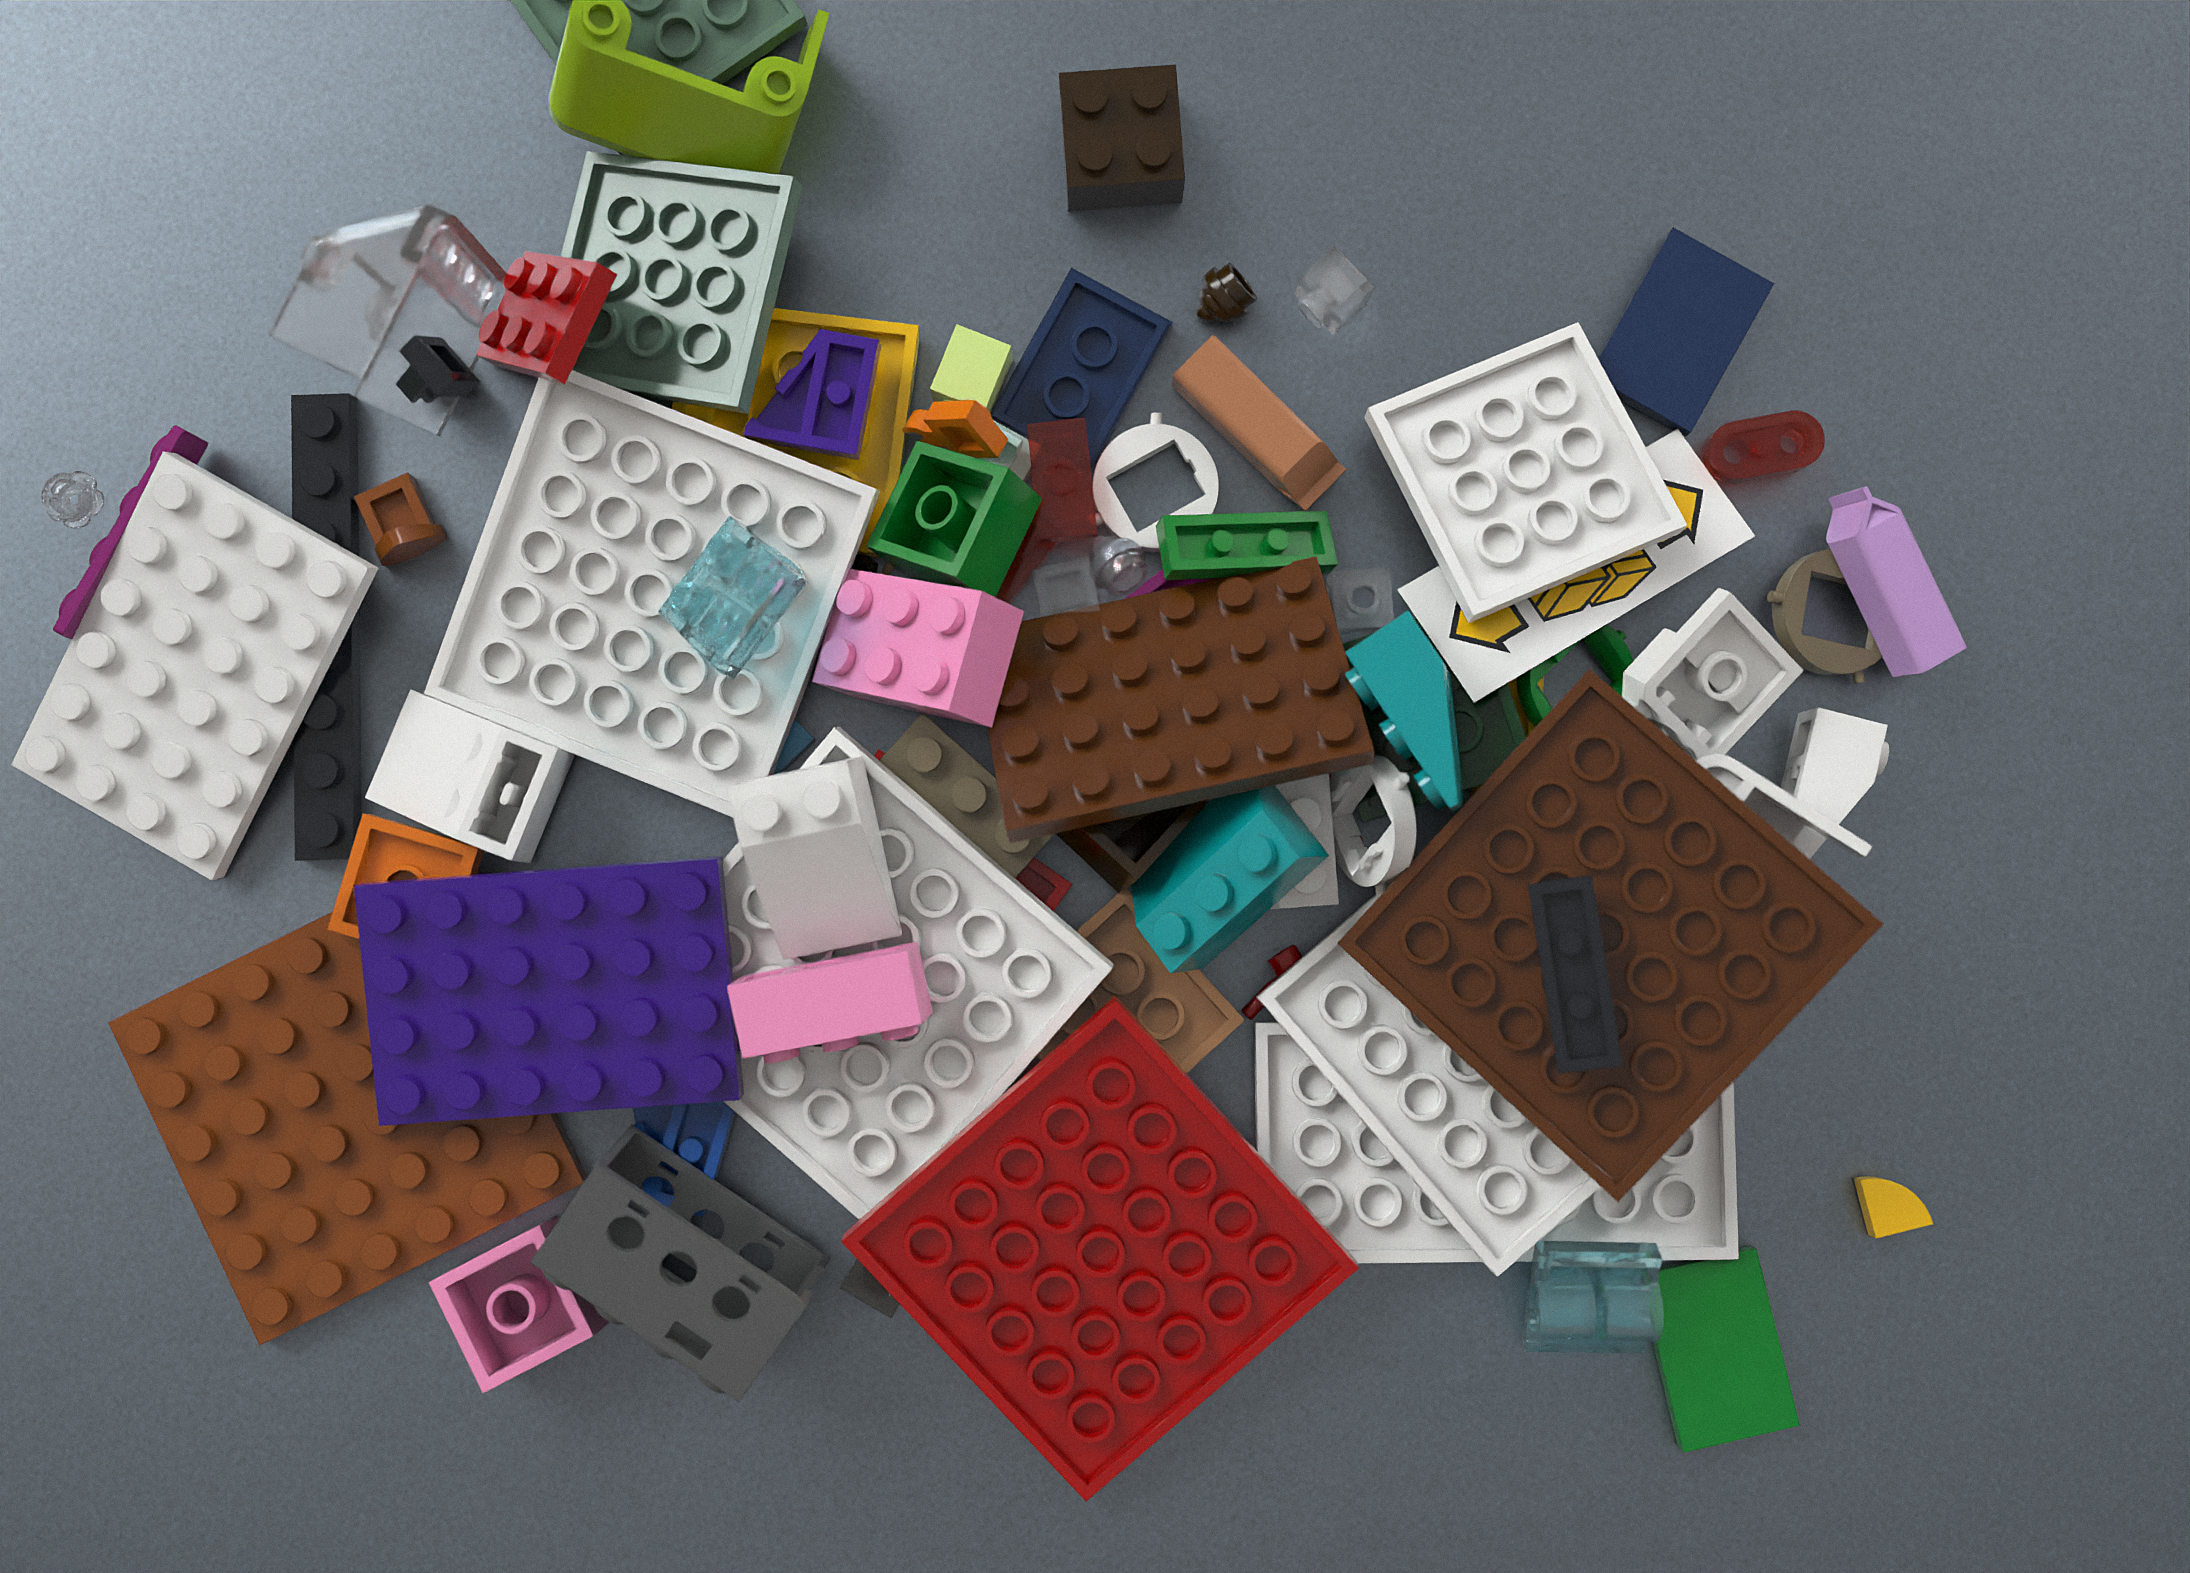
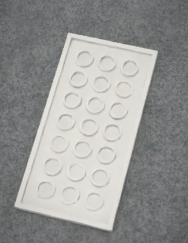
[1254,1022,1739,1263]

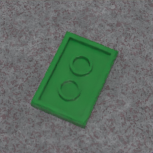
[1636,1245,1800,1453]

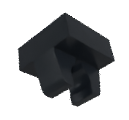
[396,335,480,403]

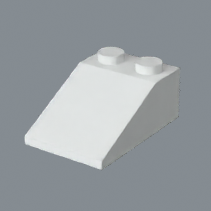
[726,756,903,960]

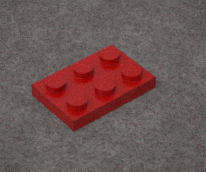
[476,251,617,384]

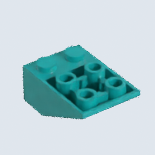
[1345,611,1464,814]

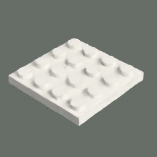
[1364,322,1687,623]

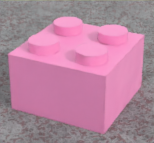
[429,1216,610,1393]

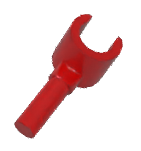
[1241,945,1303,1020]

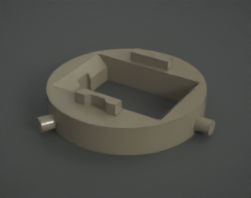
[1767,549,1882,684]

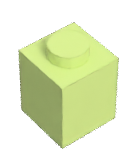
[930,324,1013,413]

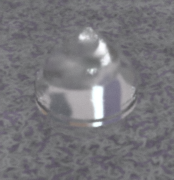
[1090,536,1148,595]

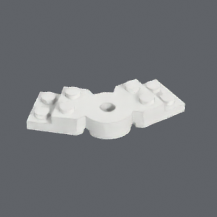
[1622,588,1804,761]

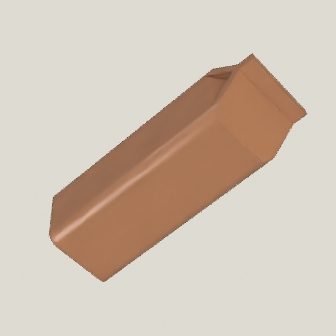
[1172,335,1346,511]

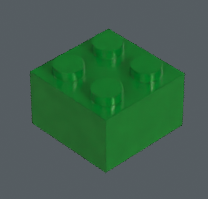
[866,441,1042,597]

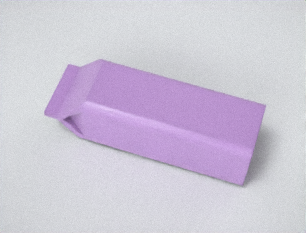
[1826,486,1967,677]

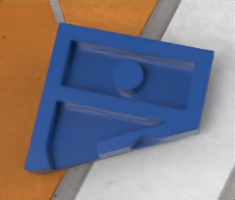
[633,1101,736,1217]

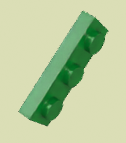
[1155,511,1338,580]

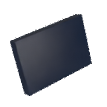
[1598,227,1775,437]
[991,268,1173,477]

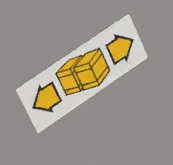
[1397,429,1755,703]

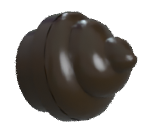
[1196,262,1257,322]

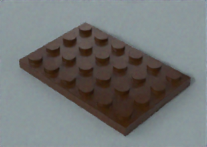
[988,556,1374,843]

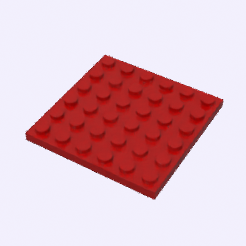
[841,996,1359,1501]

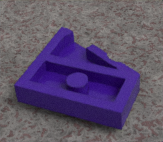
[744,329,881,460]

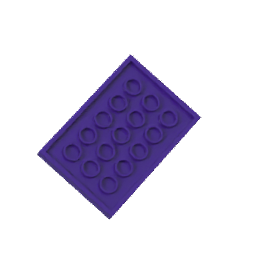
[354,856,744,1126]

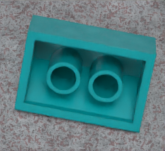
[1131,785,1329,974]

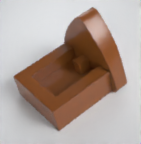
[354,472,447,566]

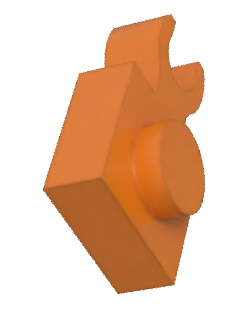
[902,400,1008,458]

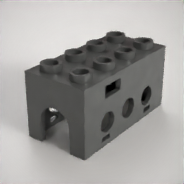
[530,1124,830,1402]

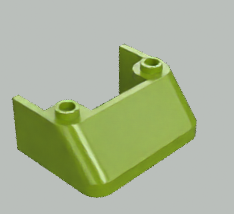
[548,0,830,174]

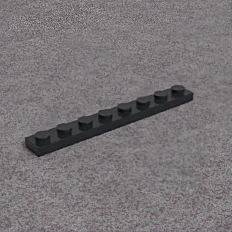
[291,393,361,861]

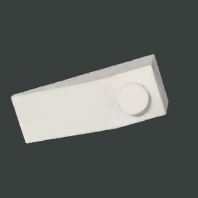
[1781,707,1889,859]

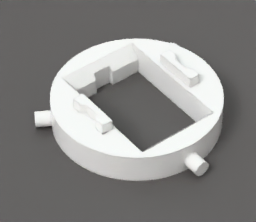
[1088,413,1219,552]
[1329,755,1416,898]

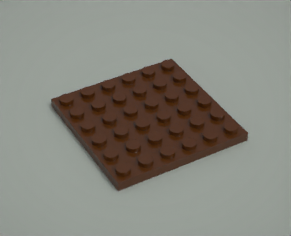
[1337,669,1884,1202]

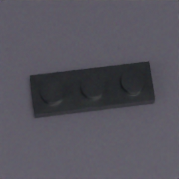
[1528,875,1623,1074]

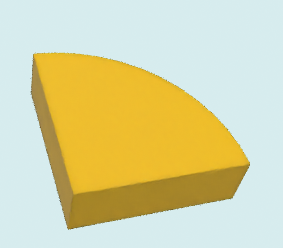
[1853,1176,1933,1239]

